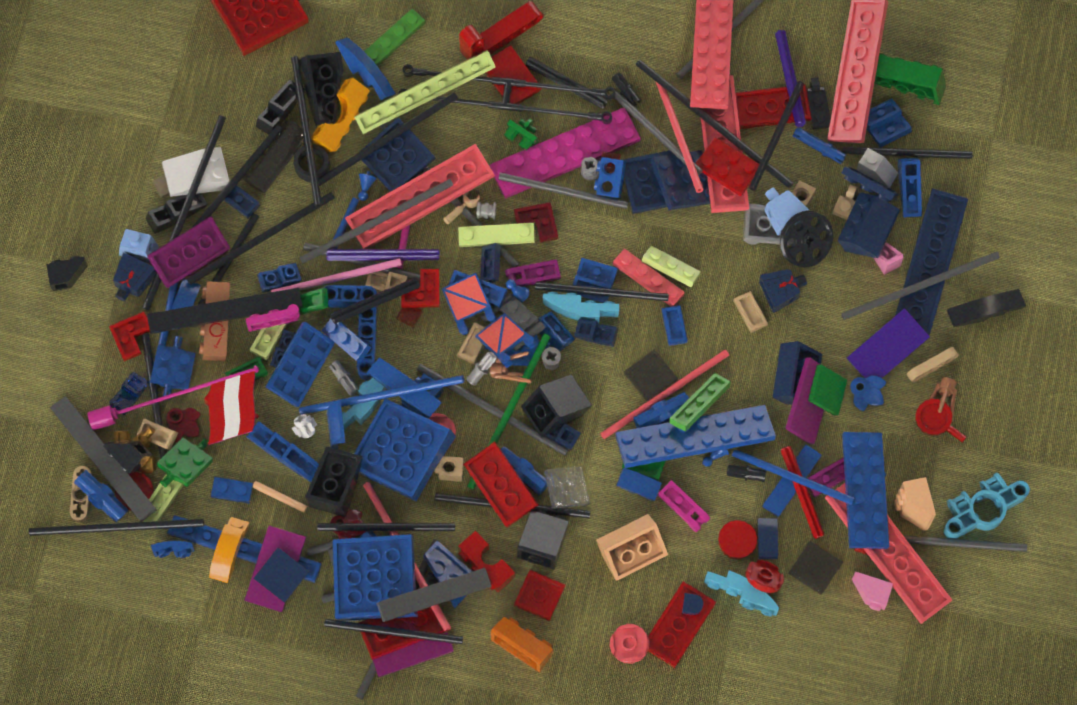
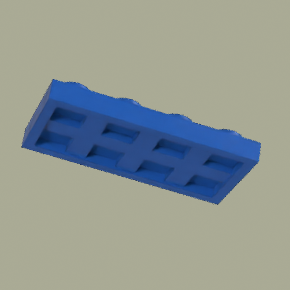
[265,322,335,407]

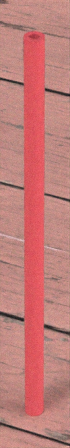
[363,482,451,632]

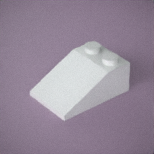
[162,147,229,197]

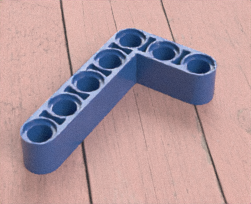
[324,285,378,380]

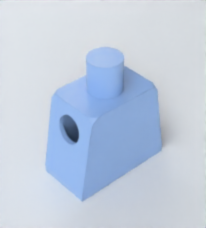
[764,187,809,236]
[119,229,159,263]

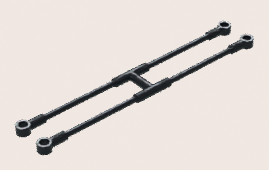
[398,64,616,124]

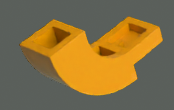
[209,517,249,583]

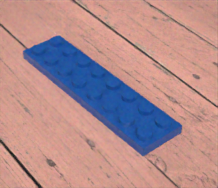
[615,405,776,468]

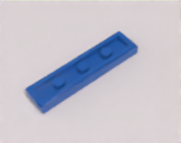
[762,445,822,518]

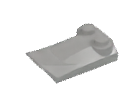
[743,204,809,245]

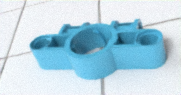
[944,472,1030,539]

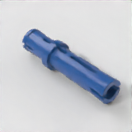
[793,127,847,165]

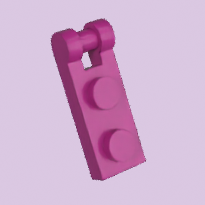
[245,304,300,332]
[658,480,710,532]

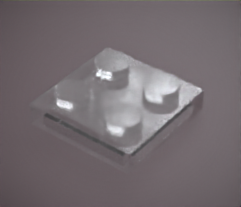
[544,466,590,509]

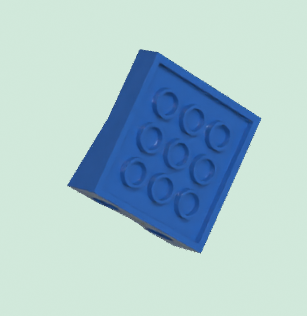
[354,398,456,502]
[333,534,418,621]

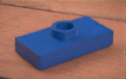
[661,305,688,346]

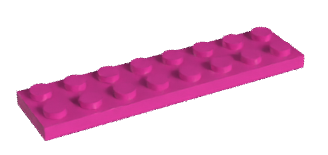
[489,108,641,199]

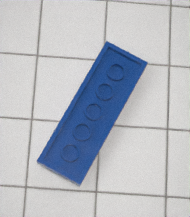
[842,432,889,549]

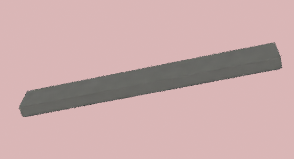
[50,396,157,522]

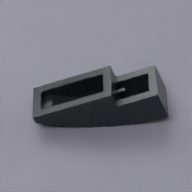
[256,79,305,135]
[146,193,208,234]

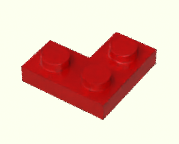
[401,269,440,308]
[109,312,150,362]

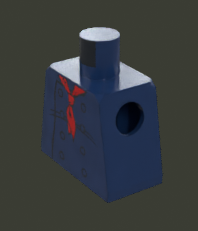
[113,253,156,302]
[759,269,807,313]

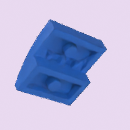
[867,98,912,148]
[573,257,618,303]
[327,400,346,449]

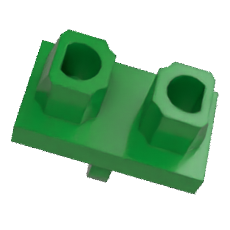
[504,118,539,151]

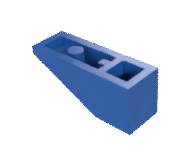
[898,158,922,217]

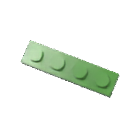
[364,9,425,66]
[670,373,731,432]

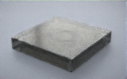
[624,350,678,401]
[788,541,843,595]

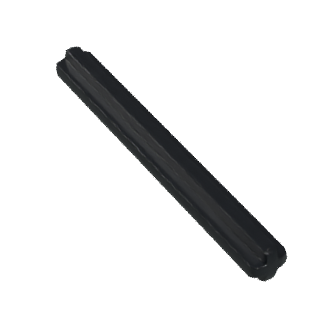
[526,57,608,109]
[330,278,420,324]

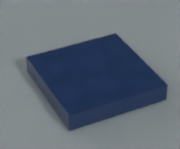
[253,547,309,603]

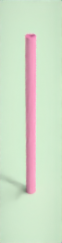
[271,258,402,292]

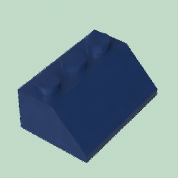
[838,193,900,258]
[772,341,823,405]

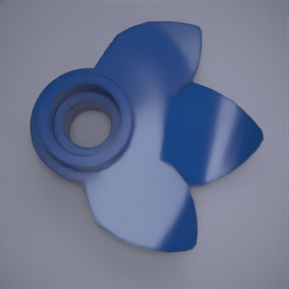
[850,376,886,411]

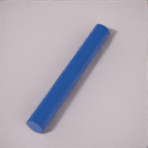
[333,198,359,249]

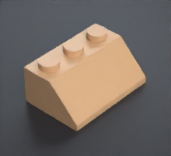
[894,477,936,531]
[596,514,668,581]

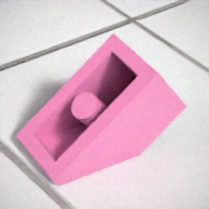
[852,571,893,611]

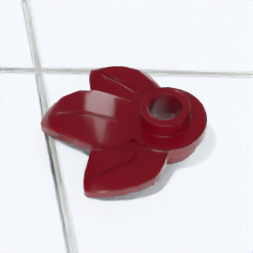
[166,408,201,443]
[330,509,366,539]

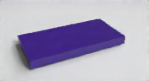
[846,308,930,379]

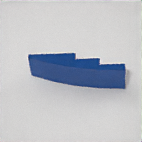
[335,38,396,100]
[367,357,441,419]
[246,421,319,482]

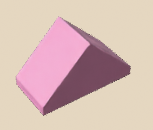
[874,242,903,275]

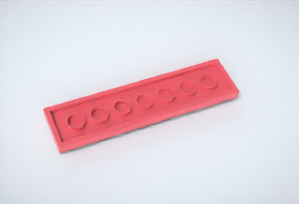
[690,0,733,109]
[827,0,888,143]
[700,75,749,213]
[345,144,495,249]
[825,483,952,624]

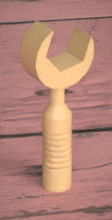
[444,192,480,224]

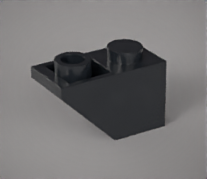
[46,256,87,291]
[103,440,152,474]

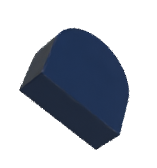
[682,593,703,615]

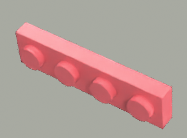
[612,248,685,307]

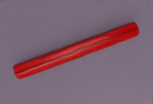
[781,446,824,539]

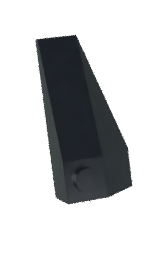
[299,52,344,128]

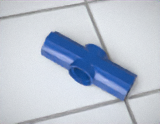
[633,392,689,428]
[501,446,550,495]
[74,470,128,523]

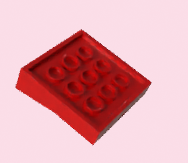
[210,0,308,56]

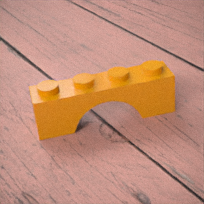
[311,77,370,153]

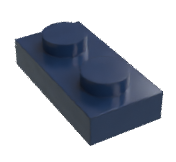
[224,185,260,219]
[480,243,501,283]

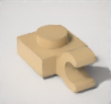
[832,184,857,220]

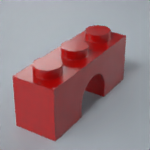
[458,530,515,593]

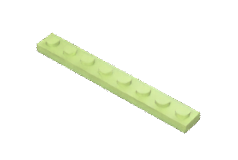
[354,50,496,134]

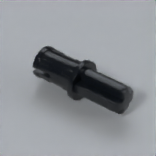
[612,72,641,107]
[727,465,766,482]

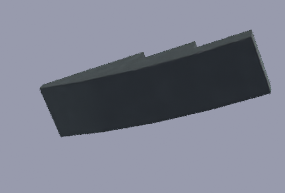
[947,289,1026,327]

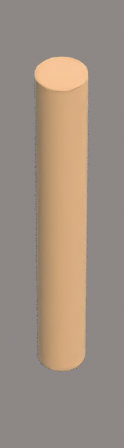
[252,481,308,513]

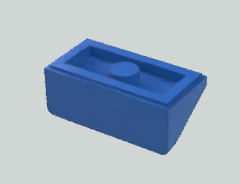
[538,311,575,351]

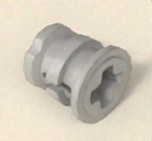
[581,157,599,180]
[477,202,497,221]
[542,347,561,370]

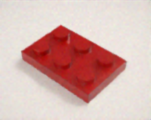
[695,137,759,196]

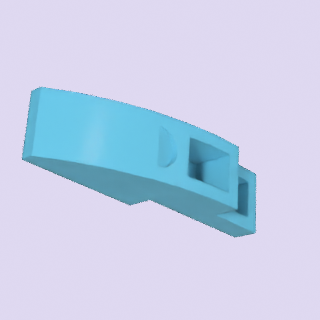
[543,292,619,324]
[342,378,386,430]
[704,570,779,617]

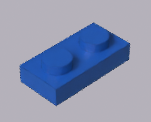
[211,477,253,504]

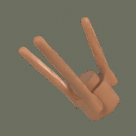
[490,351,532,383]
[929,377,957,423]

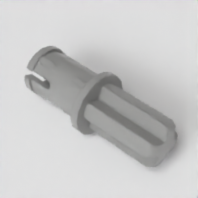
[466,352,497,385]
[329,360,358,396]

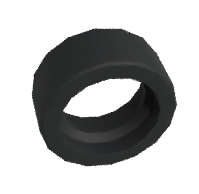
[293,145,330,182]

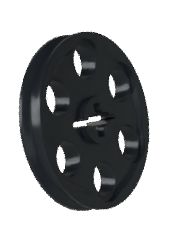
[780,210,833,268]

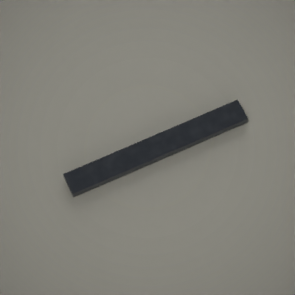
[147,288,302,334]

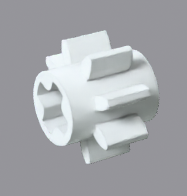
[292,414,317,439]

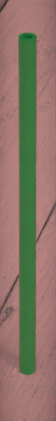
[467,334,550,490]

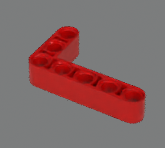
[459,1,544,60]

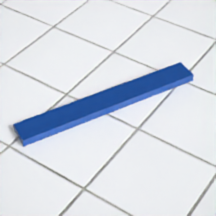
[167,515,322,583]

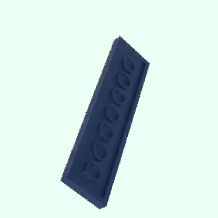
[895,188,968,335]

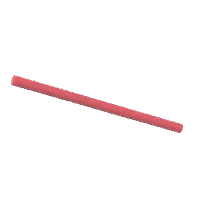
[655,81,704,193]
[600,350,729,440]

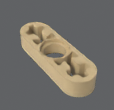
[907,347,959,383]
[70,466,92,523]

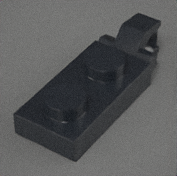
[807,77,831,129]

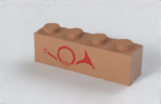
[199,281,230,361]

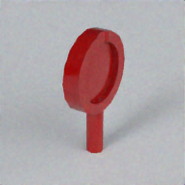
[915,399,967,443]

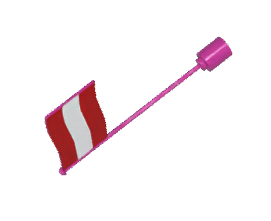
[87,366,259,445]

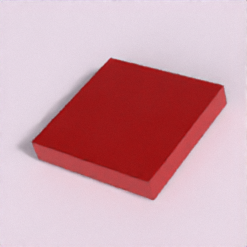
[514,570,566,622]

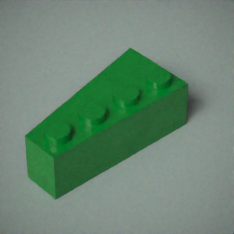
[874,53,946,105]

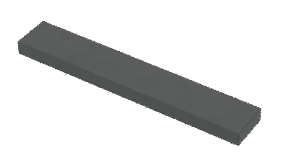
[377,568,491,622]

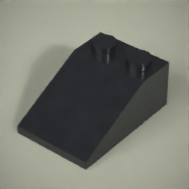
[305,446,363,517]

